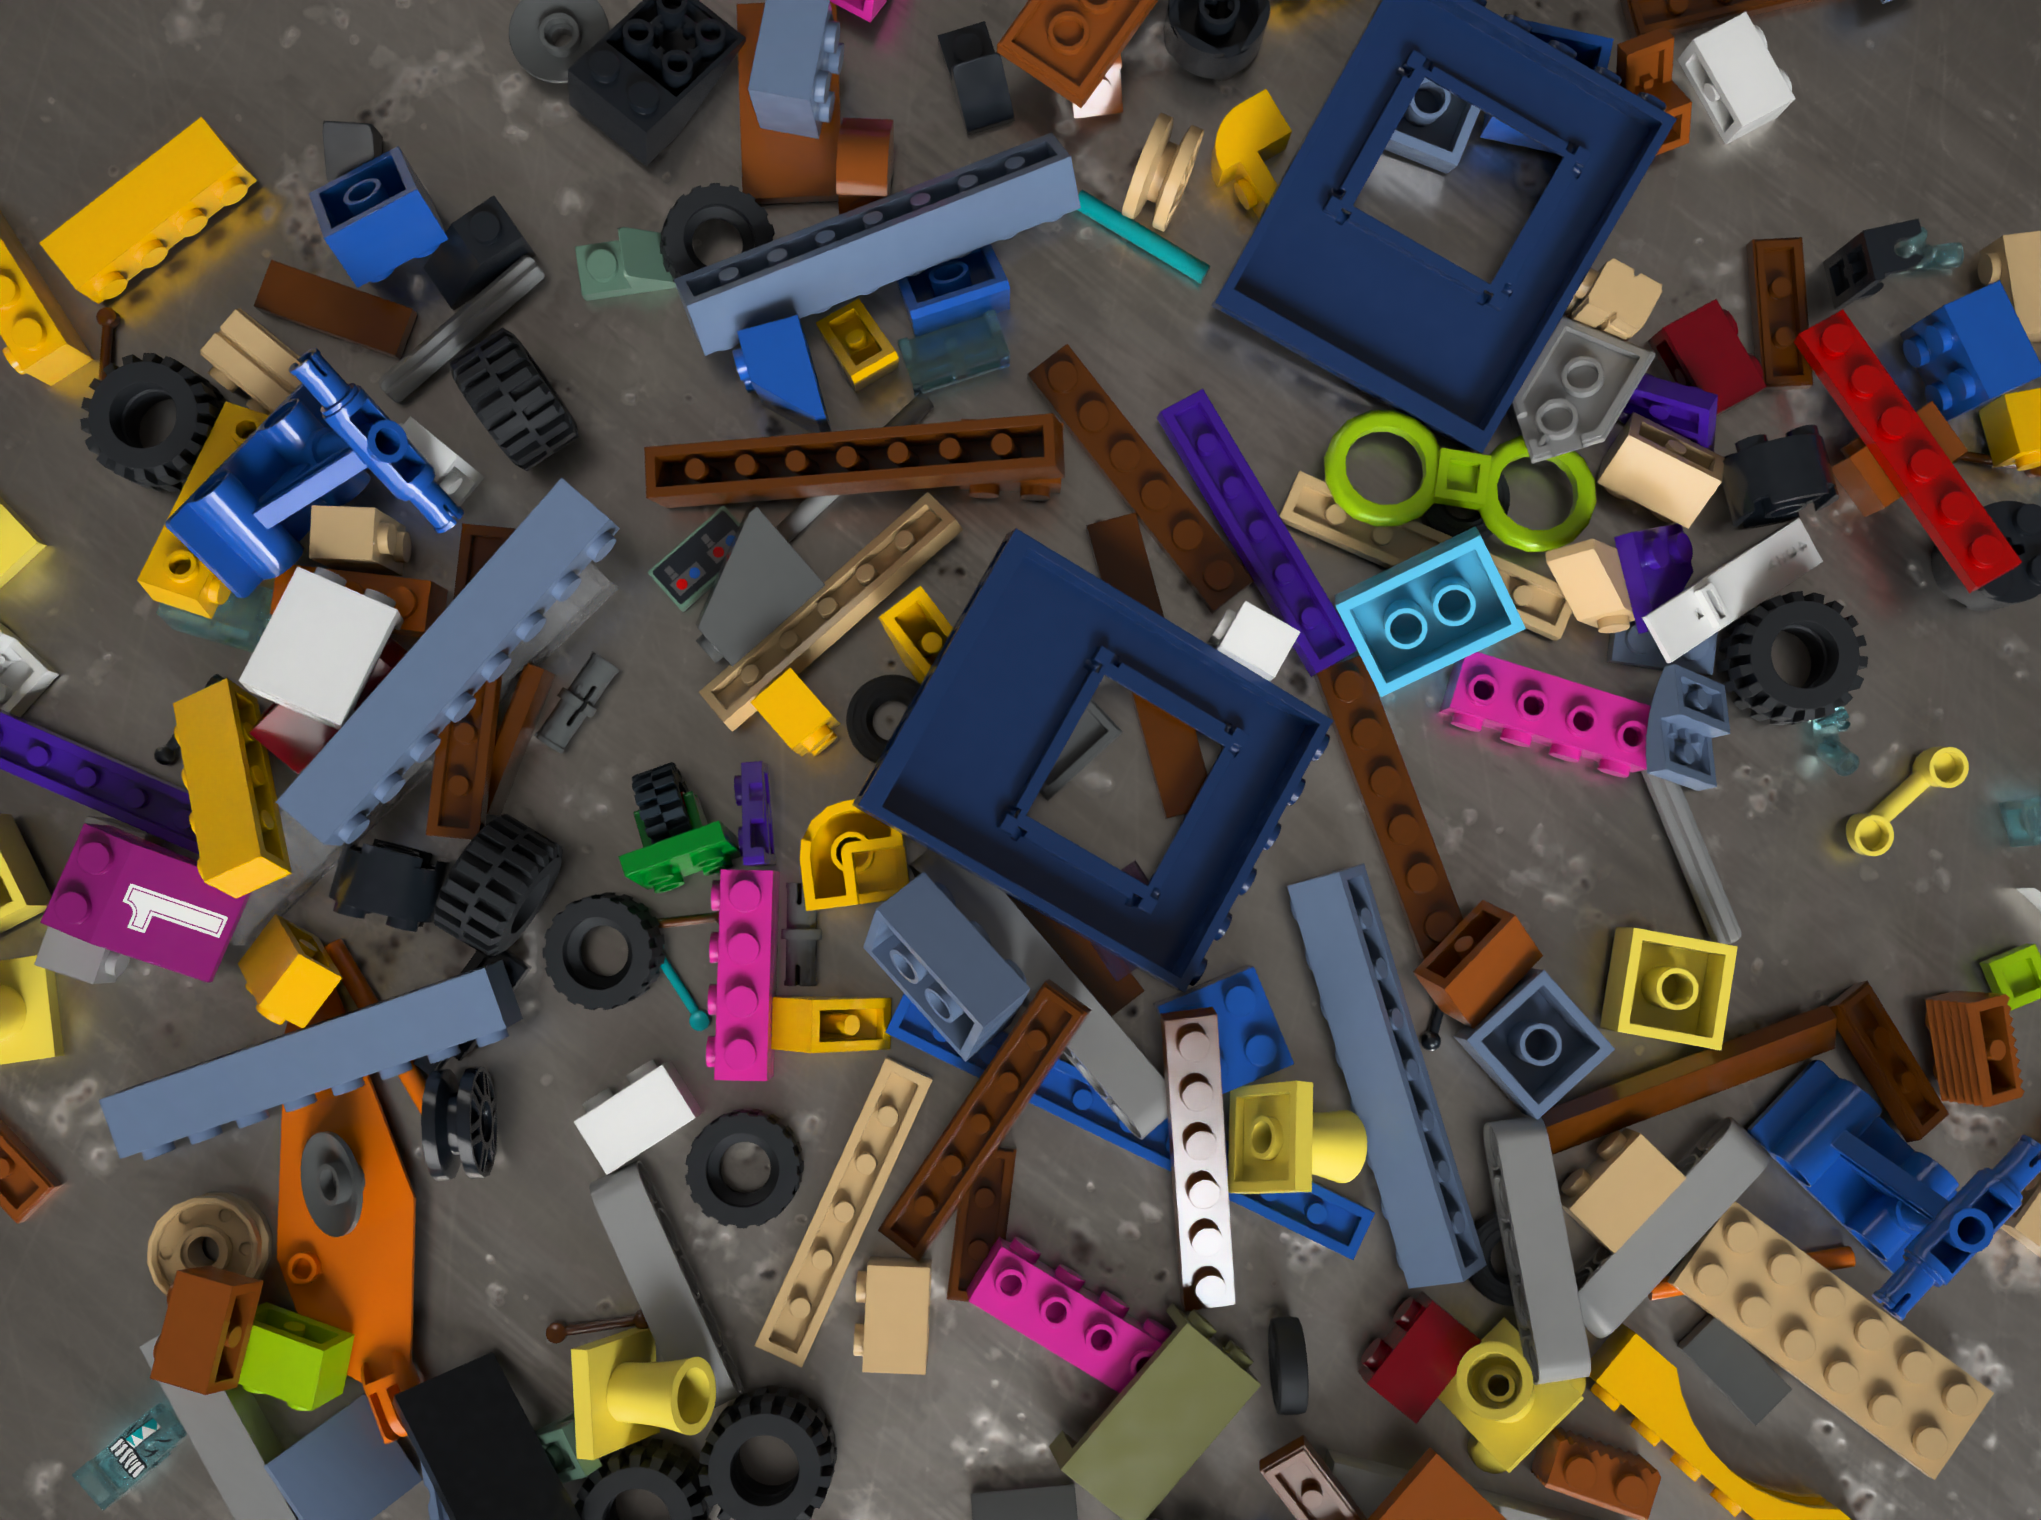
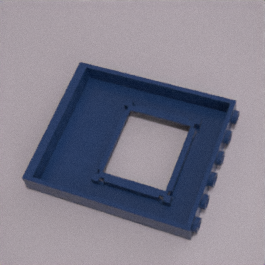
[1211,0,1677,454]
[852,528,1333,993]

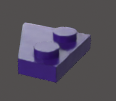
[1617,373,1718,452]
[1614,524,1694,634]
[734,761,776,867]

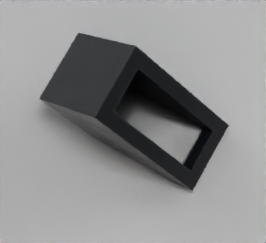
[423,195,536,311]

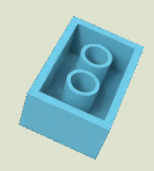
[1335,526,1526,697]

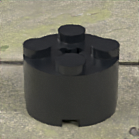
[1164,0,1270,81]
[1722,424,1839,528]
[1931,501,2041,612]
[329,836,450,932]

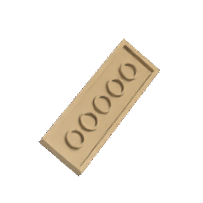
[1667,1201,1994,1480]

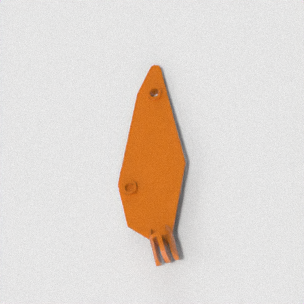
[277,987,421,1444]

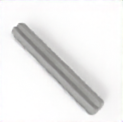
[378,255,545,402]
[1641,770,1742,944]

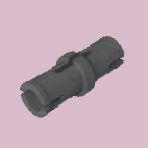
[534,651,620,754]
[781,883,822,986]

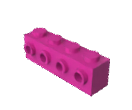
[1439,652,1651,778]
[706,869,780,1081]
[966,1237,1172,1393]

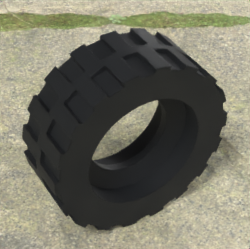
[660,183,775,283]
[543,892,665,1010]
[685,1109,804,1228]

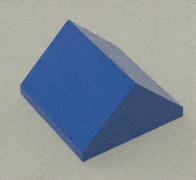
[896,244,1010,339]

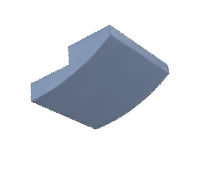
[1646,664,1731,791]
[263,1394,423,1520]

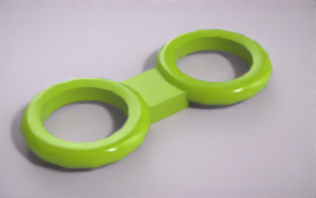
[1324,410,1596,552]

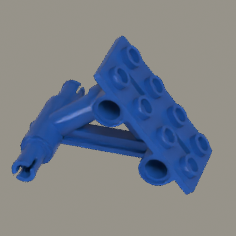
[165,348,464,598]
[1747,1059,2041,1321]

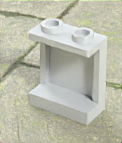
[239,566,404,730]

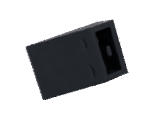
[568,0,746,166]

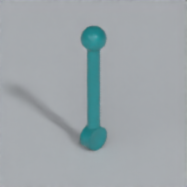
[660,945,712,1031]

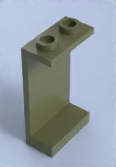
[1049,1303,1261,1520]

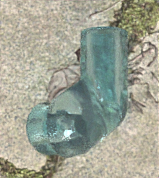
[1895,227,1964,272]
[1812,707,1860,776]

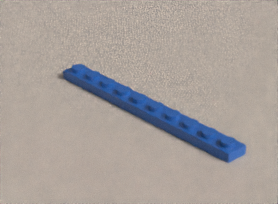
[885,994,1375,1260]

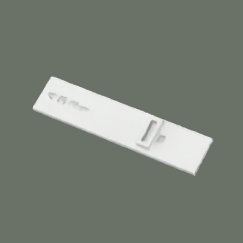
[1642,518,1823,663]

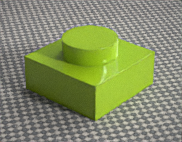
[1979,943,2041,1011]

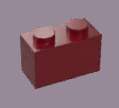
[1648,299,1767,417]
[1358,1291,1482,1424]

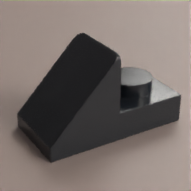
[937,21,1015,135]

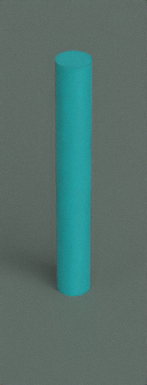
[1077,189,1211,284]

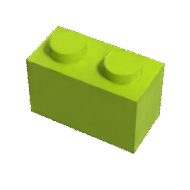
[238,1302,355,1411]

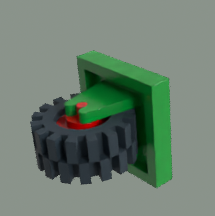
[618,762,741,893]

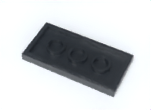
[392,1352,581,1520]

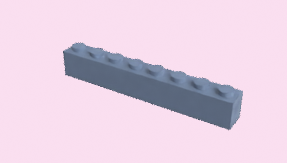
[673,133,1081,356]
[276,478,620,846]
[1287,863,1487,1289]
[99,960,523,1161]

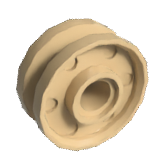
[1122,113,1204,232]
[147,1192,273,1296]

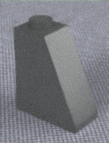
[696,505,825,667]

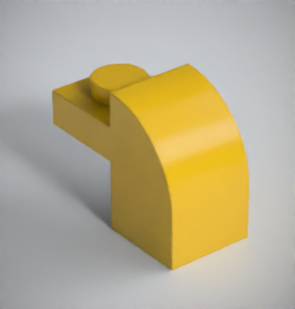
[1211,89,1292,218]

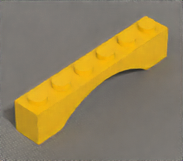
[1589,1323,1851,1520]

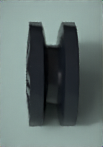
[421,1067,498,1181]

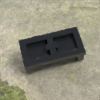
[1823,218,1923,310]

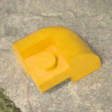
[800,799,910,911]

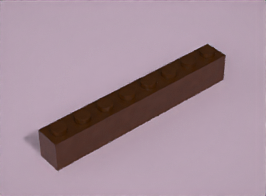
[644,413,1065,508]

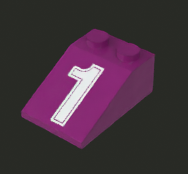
[40,823,252,983]

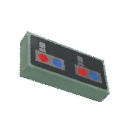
[647,506,740,612]

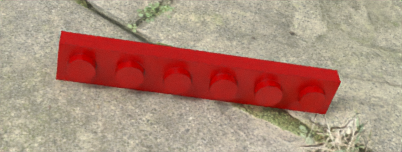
[1794,309,2022,594]

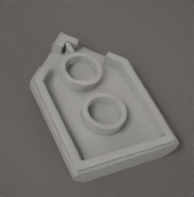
[1512,316,1655,464]

